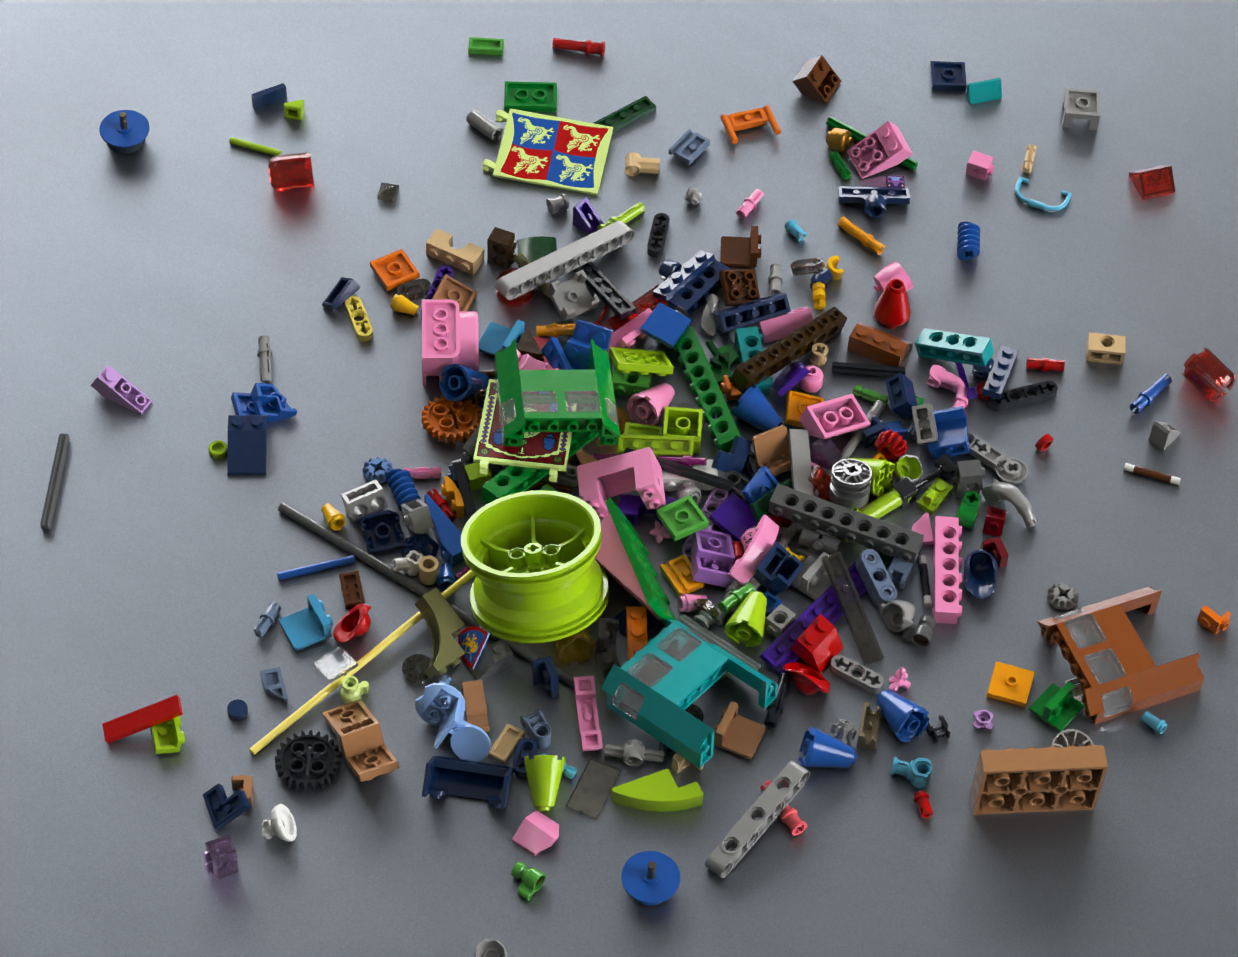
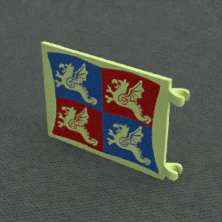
[482,109,613,196]

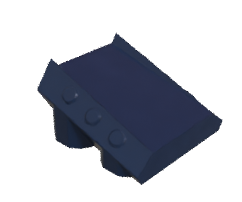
[359,510,406,554]

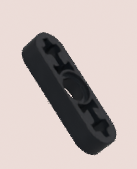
[647,213,670,258]

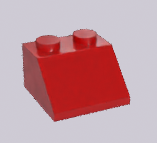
[790,614,844,673]

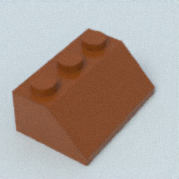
[847,323,913,367]

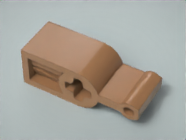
[461,680,489,733]

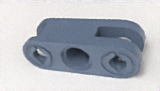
[888,543,923,589]
[855,549,897,608]

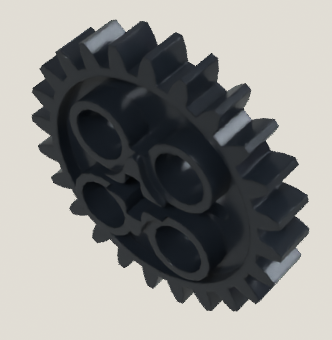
[275,730,342,792]

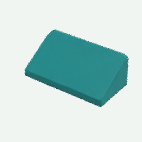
[966,78,1002,104]

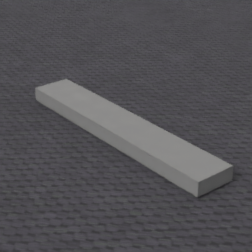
[788,429,817,532]

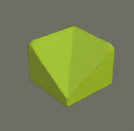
[284,99,305,120]

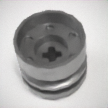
[829,459,872,509]

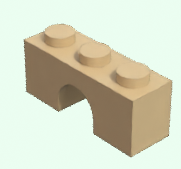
[426,228,484,275]

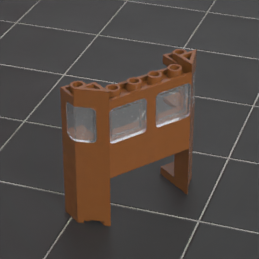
[1038,586,1204,725]

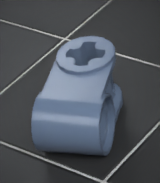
[520,708,551,749]

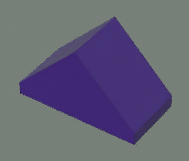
[572,197,604,235]

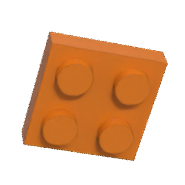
[370,249,420,291]

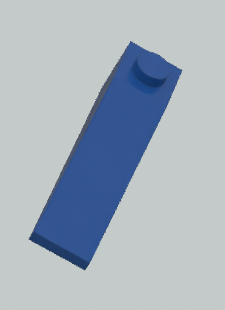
[424,494,464,567]

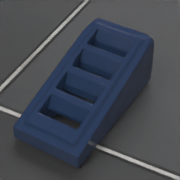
[322,277,360,309]

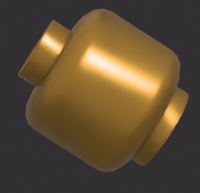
[826,128,854,152]

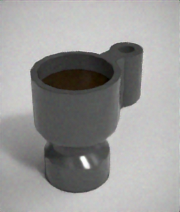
[902,615,935,647]

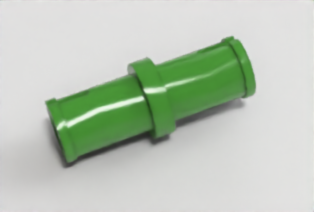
[718,582,755,613]

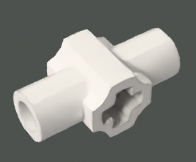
[392,550,431,576]

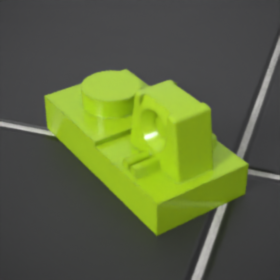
[916,477,954,515]

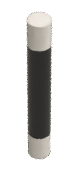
[918,555,932,608]

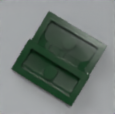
[517,236,557,268]

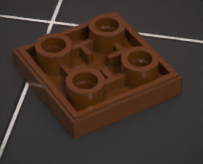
[719,269,760,306]

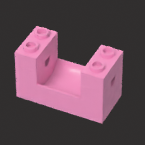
[577,447,666,520]

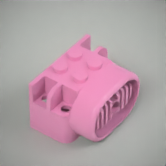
[422,300,479,386]

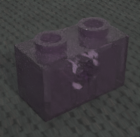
[203,834,239,881]

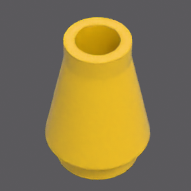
[390,294,419,316]
[321,503,345,531]

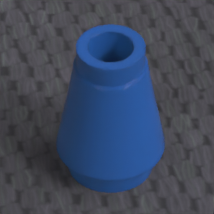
[437,563,456,591]

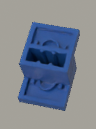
[564,319,613,370]

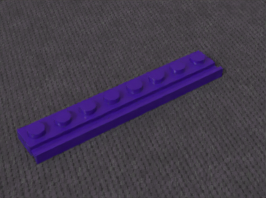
[759,561,878,675]

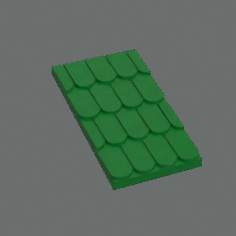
[595,497,676,625]

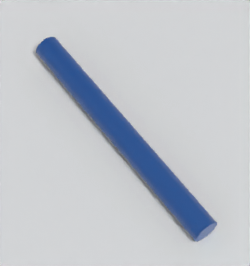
[277,555,355,580]

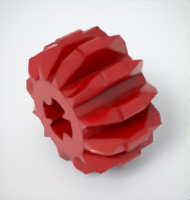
[874,429,908,462]

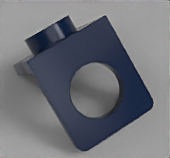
[401,533,439,557]

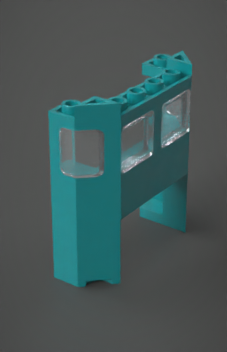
[601,619,778,768]

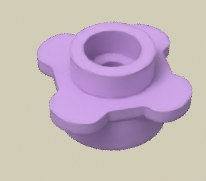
[973,710,993,730]

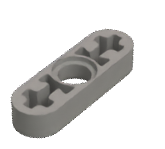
[830,655,884,694]

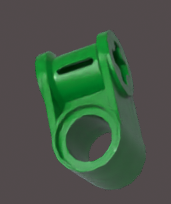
[955,491,981,529]

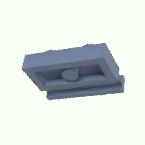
[668,129,710,165]

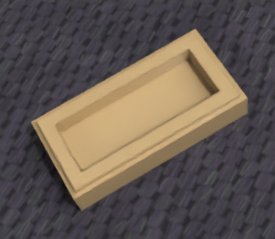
[487,723,525,765]

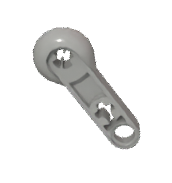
[968,432,1028,485]

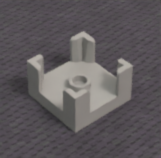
[1062,88,1100,131]
[547,270,600,322]

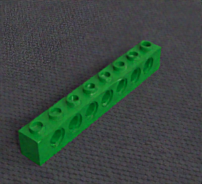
[673,326,741,453]
[482,407,599,504]

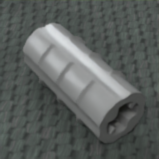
[466,109,502,141]

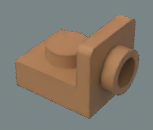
[231,775,253,808]

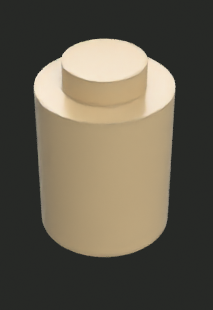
[419,556,439,585]

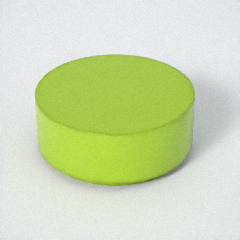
[208,440,227,460]

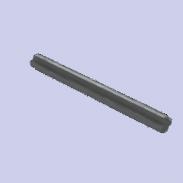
[40,433,70,530]

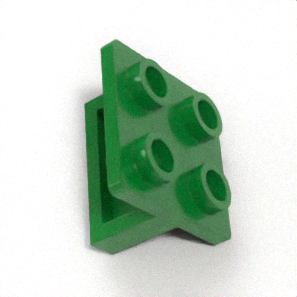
[1029,681,1084,732]

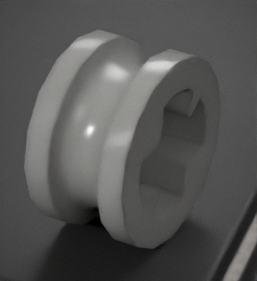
[694,610,714,629]

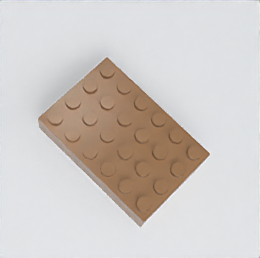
[970,745,1108,815]

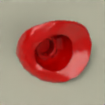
[333,604,371,643]
[782,662,830,695]

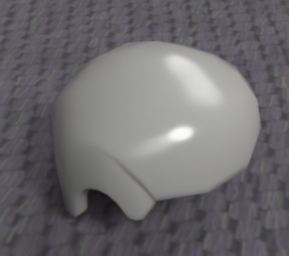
[474,938,507,957]

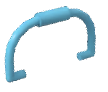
[1015,177,1072,211]

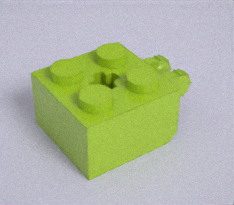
[663,406,703,457]

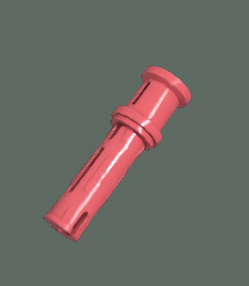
[760,780,807,836]

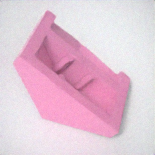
[512,810,559,856]

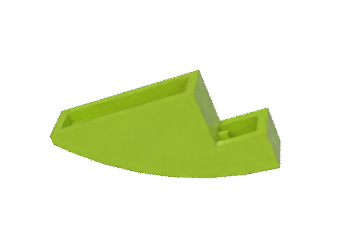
[611,768,704,812]

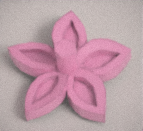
[649,520,671,544]

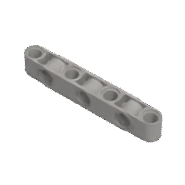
[705,761,810,878]

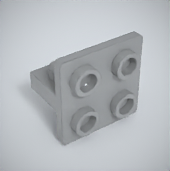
[791,552,840,600]

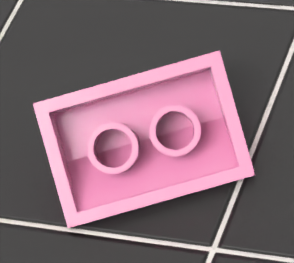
[799,394,871,439]

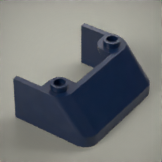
[422,756,514,809]

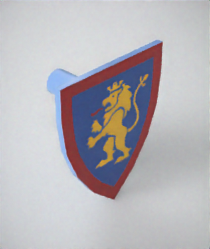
[458,626,490,670]

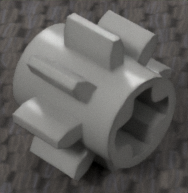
[830,719,857,744]

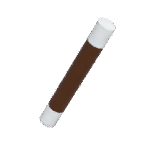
[1124,463,1181,485]

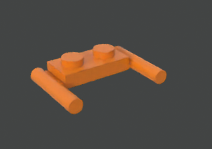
[720,105,781,144]

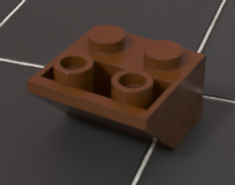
[792,55,841,103]

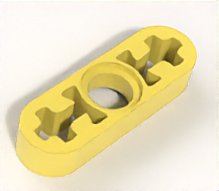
[345,296,373,342]

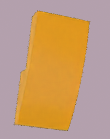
[441,476,464,518]

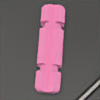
[404,467,441,479]

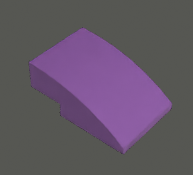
[691,529,735,588]

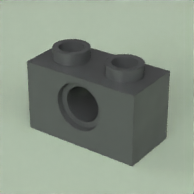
[952,460,985,500]

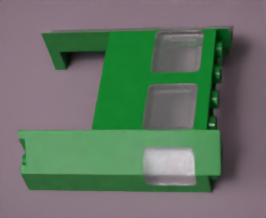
[494,339,621,446]

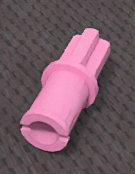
[736,189,764,219]

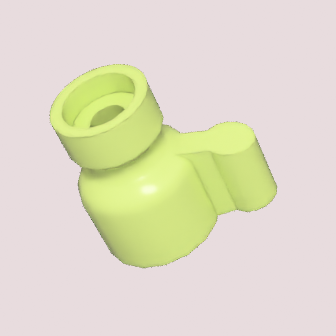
[341,676,369,705]

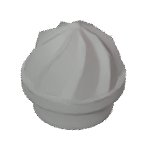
[684,187,702,204]

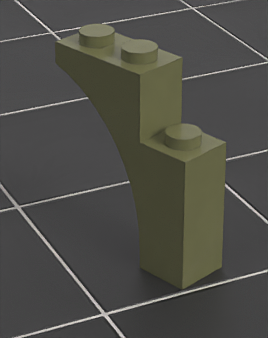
[415,587,465,679]

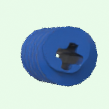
[957,221,980,261]
[386,469,421,511]

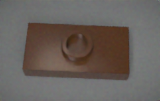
[339,571,365,610]

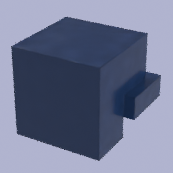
[753,541,804,596]

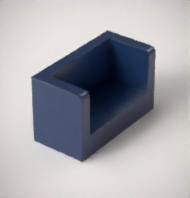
[885,372,918,419]

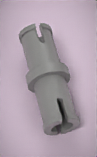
[768,263,783,295]

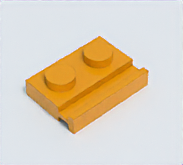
[660,554,704,596]

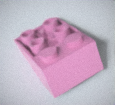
[847,121,912,179]

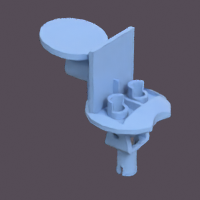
[415,675,491,762]

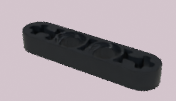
[988,381,1058,412]
[451,457,477,519]

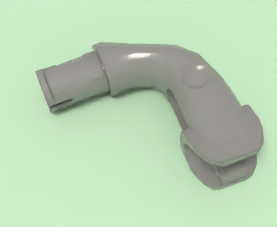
[981,479,1037,528]

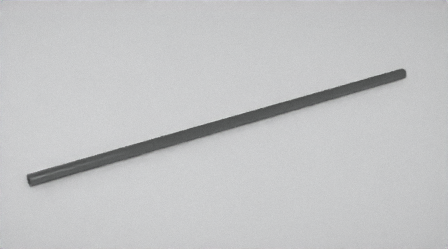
[278,502,574,688]

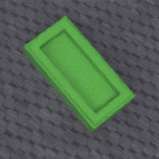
[468,37,504,56]

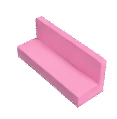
[754,307,813,343]

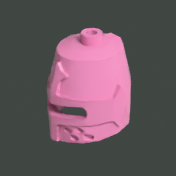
[873,261,914,294]

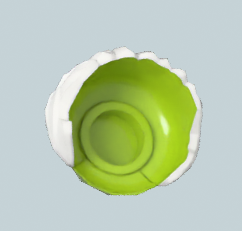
[894,454,923,483]

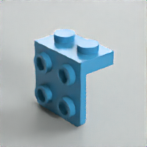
[479,320,525,357]
[280,594,333,650]

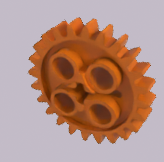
[421,395,482,444]

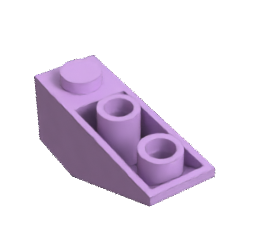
[90,365,152,415]

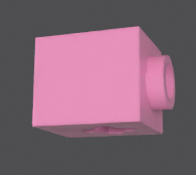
[966,150,995,181]

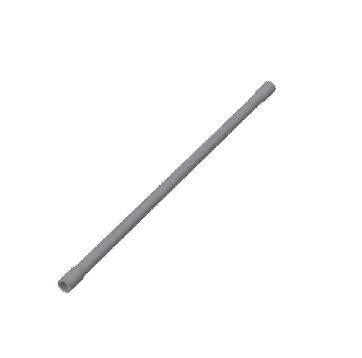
[729,400,886,616]

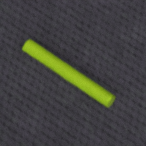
[229,137,282,157]

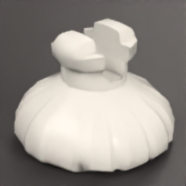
[262,804,297,842]

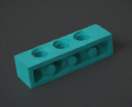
[734,326,773,396]
[915,328,994,367]

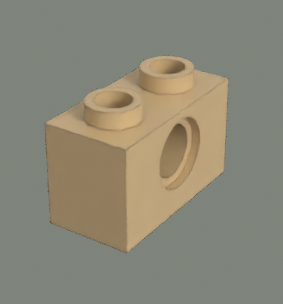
[1086,332,1126,365]

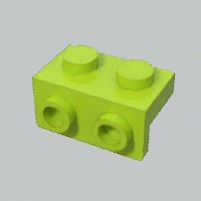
[150,716,185,754]

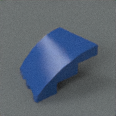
[231,383,297,423]

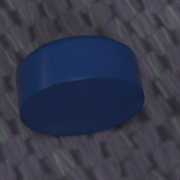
[227,699,248,720]

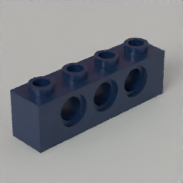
[667,259,730,318]
[712,293,791,332]

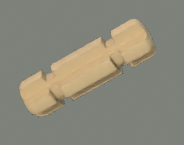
[1022,144,1036,174]

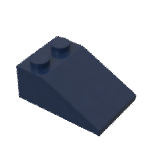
[227,415,268,475]

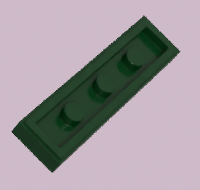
[593,96,656,133]

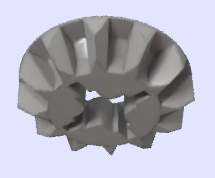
[1047,582,1079,610]

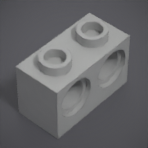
[341,480,388,522]

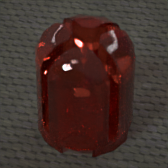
[268,152,314,192]
[1181,348,1235,401]

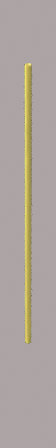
[249,569,476,755]

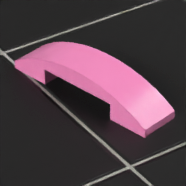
[728,514,779,586]
[574,676,603,751]

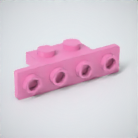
[608,308,652,358]

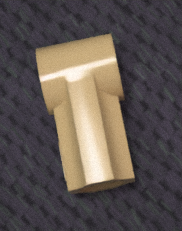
[625,152,660,176]

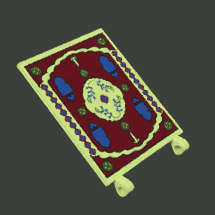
[473,379,577,482]

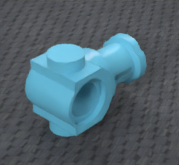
[890,757,932,788]

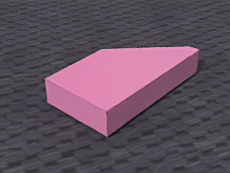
[911,512,934,546]

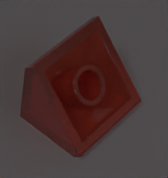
[1129,165,1175,200]

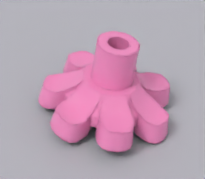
[889,667,911,692]

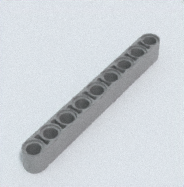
[495,221,635,300]

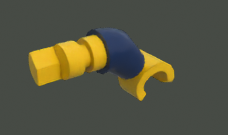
[810,256,844,310]

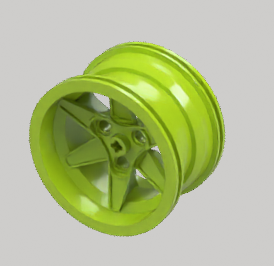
[461,490,609,643]

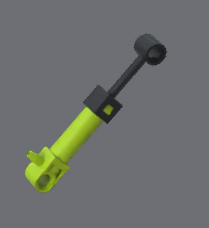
[841,453,957,542]

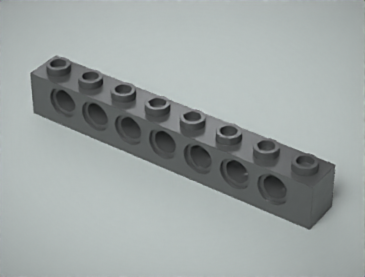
[768,484,924,564]

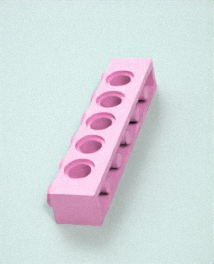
[933,516,962,624]

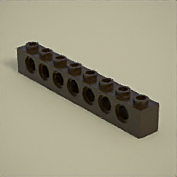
[729,306,847,394]

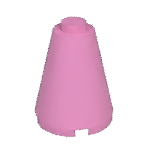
[626,383,675,426]

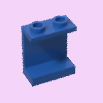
[928,406,970,460]

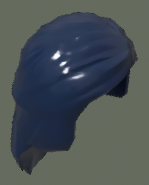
[963,549,997,600]

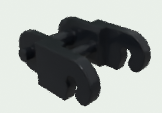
[926,715,950,742]

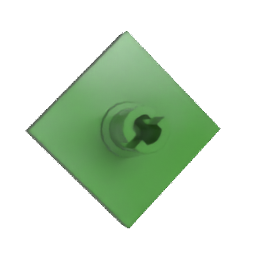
[656,495,709,541]

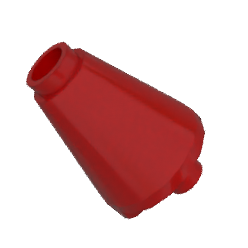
[873,279,911,329]

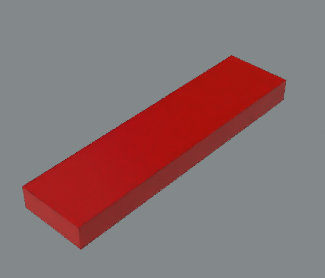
[102,695,183,744]

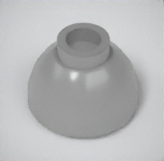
[676,487,701,506]

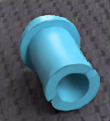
[784,219,807,242]
[1140,711,1167,734]

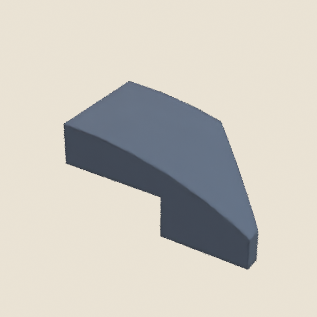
[260,667,288,701]

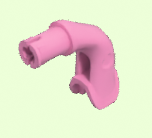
[927,365,968,408]

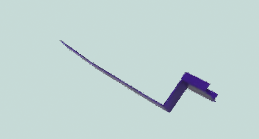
[955,362,978,399]

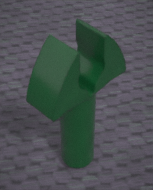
[705,340,729,370]

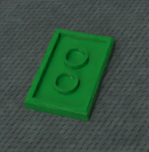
[504,81,557,112]

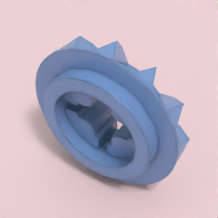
[362,456,393,483]

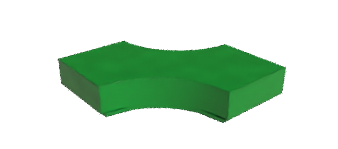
[711,344,740,385]

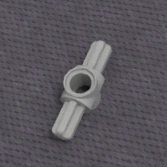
[604,739,665,767]

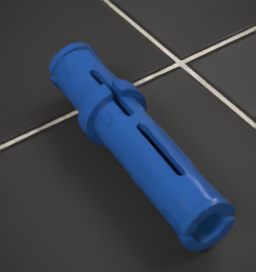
[1129,374,1172,414]

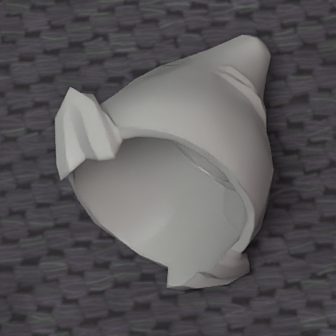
[880,600,916,632]

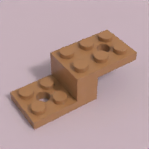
[323,699,399,782]

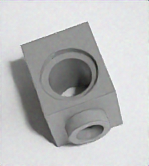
[765,604,796,638]

